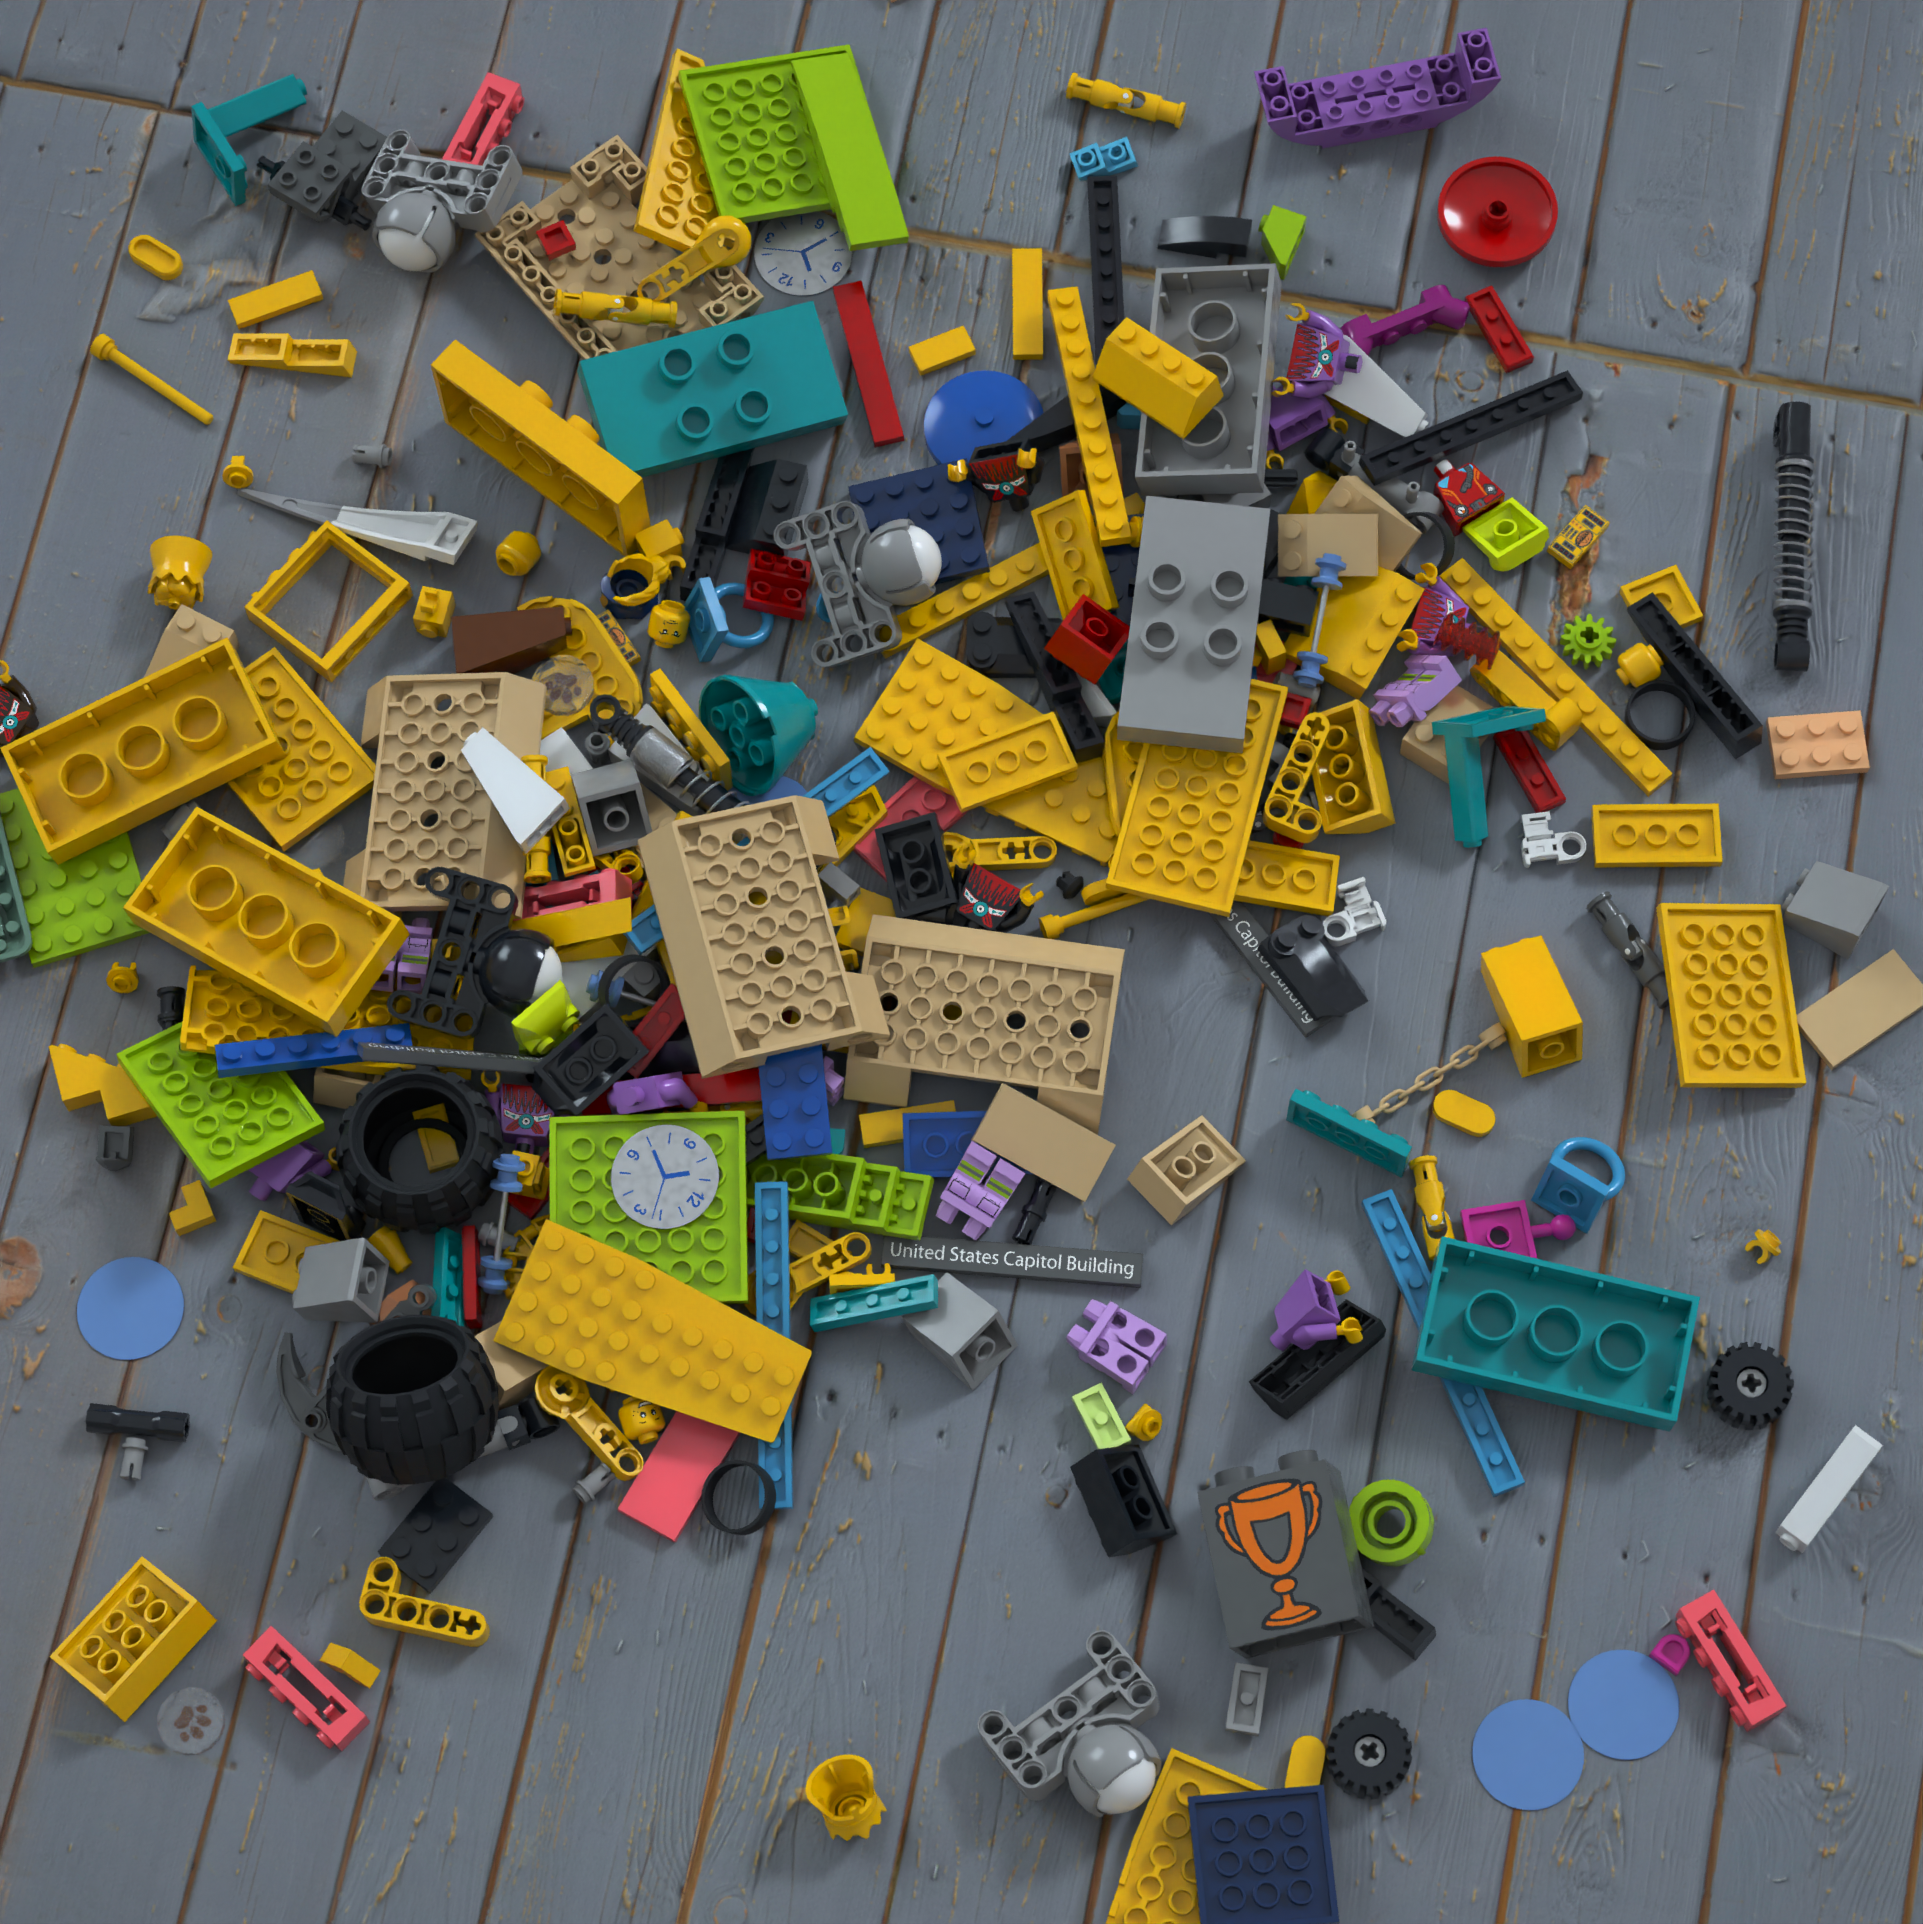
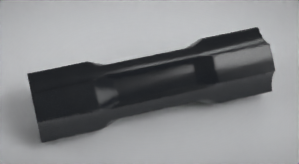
[86,1403,190,1443]

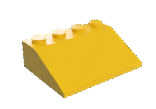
[1284,566,1425,700]
[50,1556,217,1722]

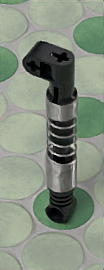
[590,694,837,874]

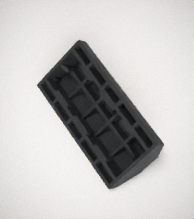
[1249,1299,1386,1420]

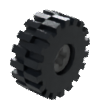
[1706,1342,1794,1430]
[1325,1709,1412,1799]

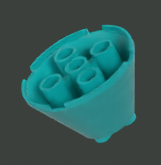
[699,675,818,796]

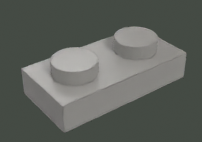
[1225,1662,1268,1736]

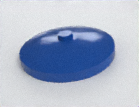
[924,370,1044,465]

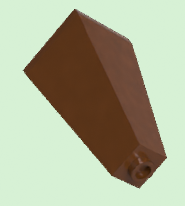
[451,606,572,674]

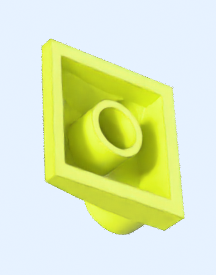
[1462,497,1549,571]
[511,980,580,1055]

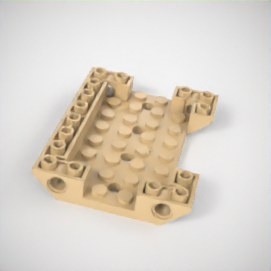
[475,135,764,360]
[343,672,547,920]
[637,795,890,1079]
[843,914,1125,1135]

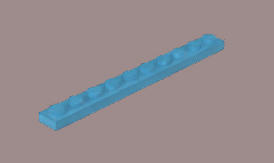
[623,747,890,955]
[755,1181,793,1510]
[1361,1189,1525,1498]

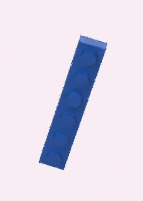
[215,1023,413,1078]

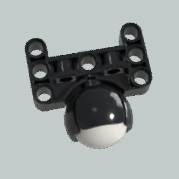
[387,867,562,1039]

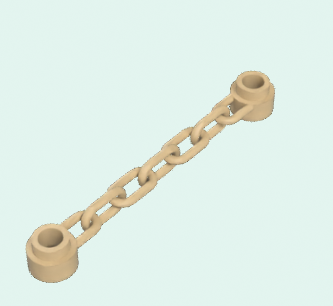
[1350,1022,1507,1123]

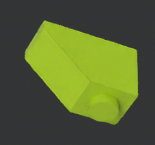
[1258,205,1307,280]

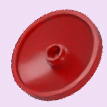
[1437,157,1558,267]

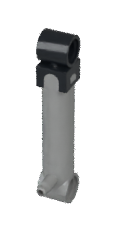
[366,1397,560,1501]

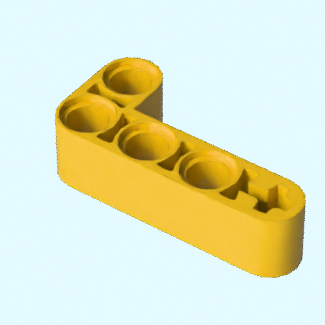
[1470,648,1582,751]
[1262,712,1330,843]
[359,1557,490,1647]

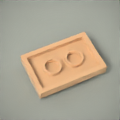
[1766,710,1870,780]

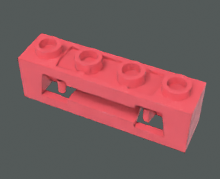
[442,72,524,166]
[513,868,632,921]
[1675,1590,1787,1732]
[243,1626,370,1752]

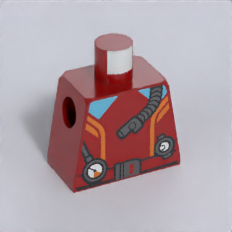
[1433,459,1505,537]

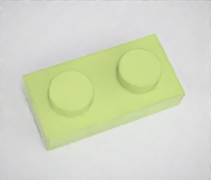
[1072,1382,1131,1449]

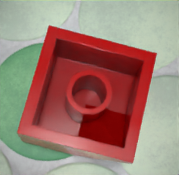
[1044,594,1130,685]

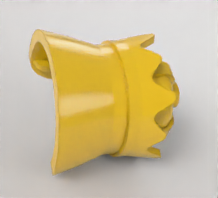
[148,535,212,609]
[805,1754,887,1841]

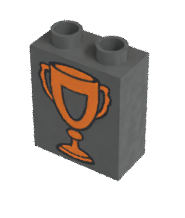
[1197,1450,1374,1659]

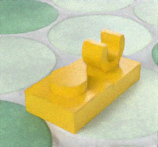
[829,1263,895,1294]

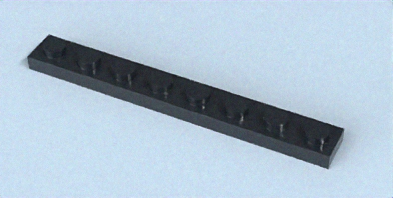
[1087,176,1124,365]
[1359,370,1583,486]

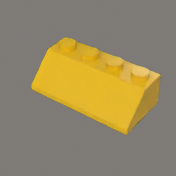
[1092,317,1224,439]
[1308,699,1396,834]

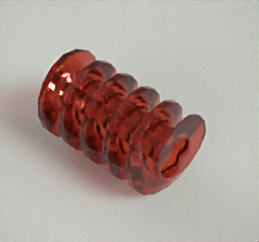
[1432,612,1502,670]

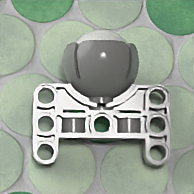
[361,130,523,273]
[773,501,942,668]
[977,1630,1161,1817]

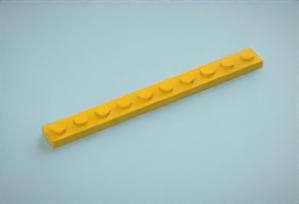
[1047,286,1132,547]
[879,492,1145,659]
[1439,558,1673,797]

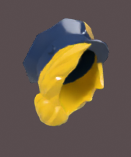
[600,553,669,619]

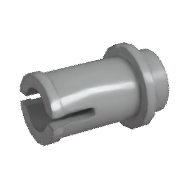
[352,444,393,469]
[585,732,610,764]
[478,1222,521,1252]
[119,1438,148,1481]
[572,1462,616,1504]

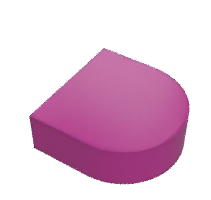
[1649,1634,1690,1676]

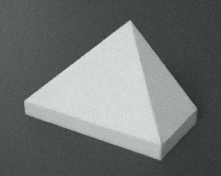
[1076,672,1117,727]

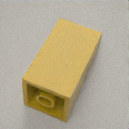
[1481,935,1583,1078]

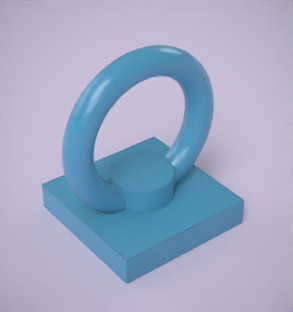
[684,577,774,663]
[1531,1137,1625,1234]

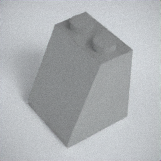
[571,759,652,857]
[1781,861,1889,960]
[292,1238,390,1323]
[901,1272,1018,1391]

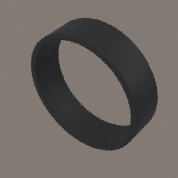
[1395,512,1455,580]
[1624,680,1695,750]
[598,954,671,1028]
[701,1460,776,1535]

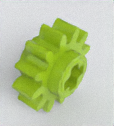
[1560,614,1616,670]

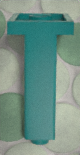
[191,74,307,206]
[1432,706,1546,848]

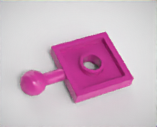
[1460,1200,1576,1259]

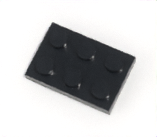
[378,1477,494,1594]

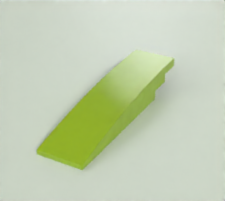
[791,53,909,251]
[746,1153,934,1241]

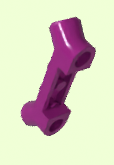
[1340,285,1470,356]

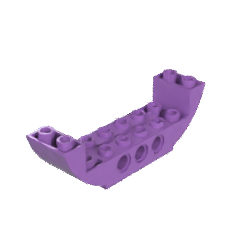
[1254,28,1501,149]

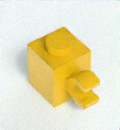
[635,519,686,580]
[413,586,456,638]

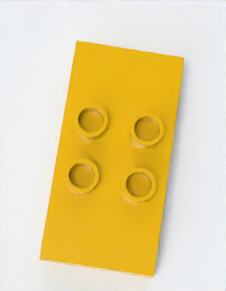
[431,339,651,557]
[0,637,285,865]
[123,806,410,1037]

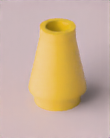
[368,1226,413,1275]

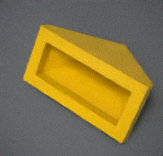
[1286,470,1337,514]

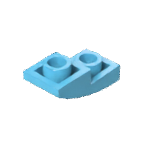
[1070,136,1138,181]

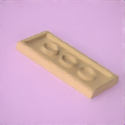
[1797,949,1923,1070]
[971,1083,1116,1202]

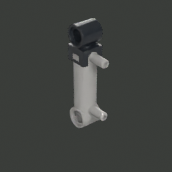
[1304,428,1445,534]

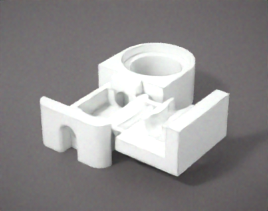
[1520,811,1586,868]
[1323,877,1386,947]

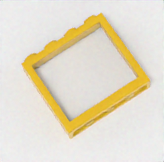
[244,520,413,683]

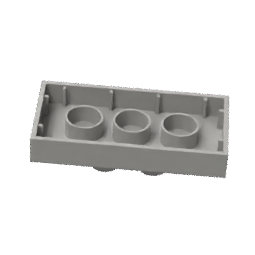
[1135,263,1282,496]
[1117,496,1270,753]

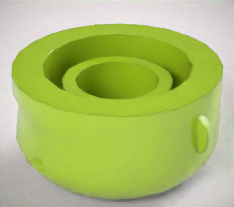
[1349,1480,1434,1567]

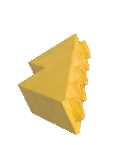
[48,1044,157,1126]

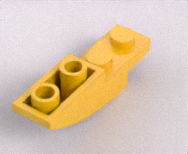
[546,766,596,877]

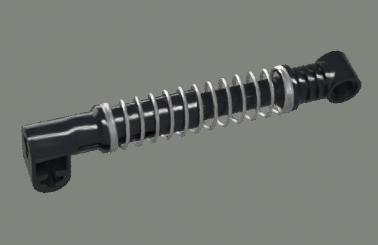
[1772,401,1815,672]

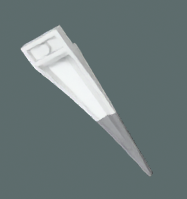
[238,488,477,565]

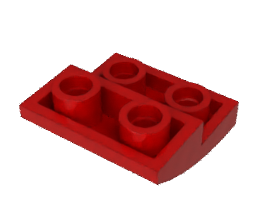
[743,549,811,621]

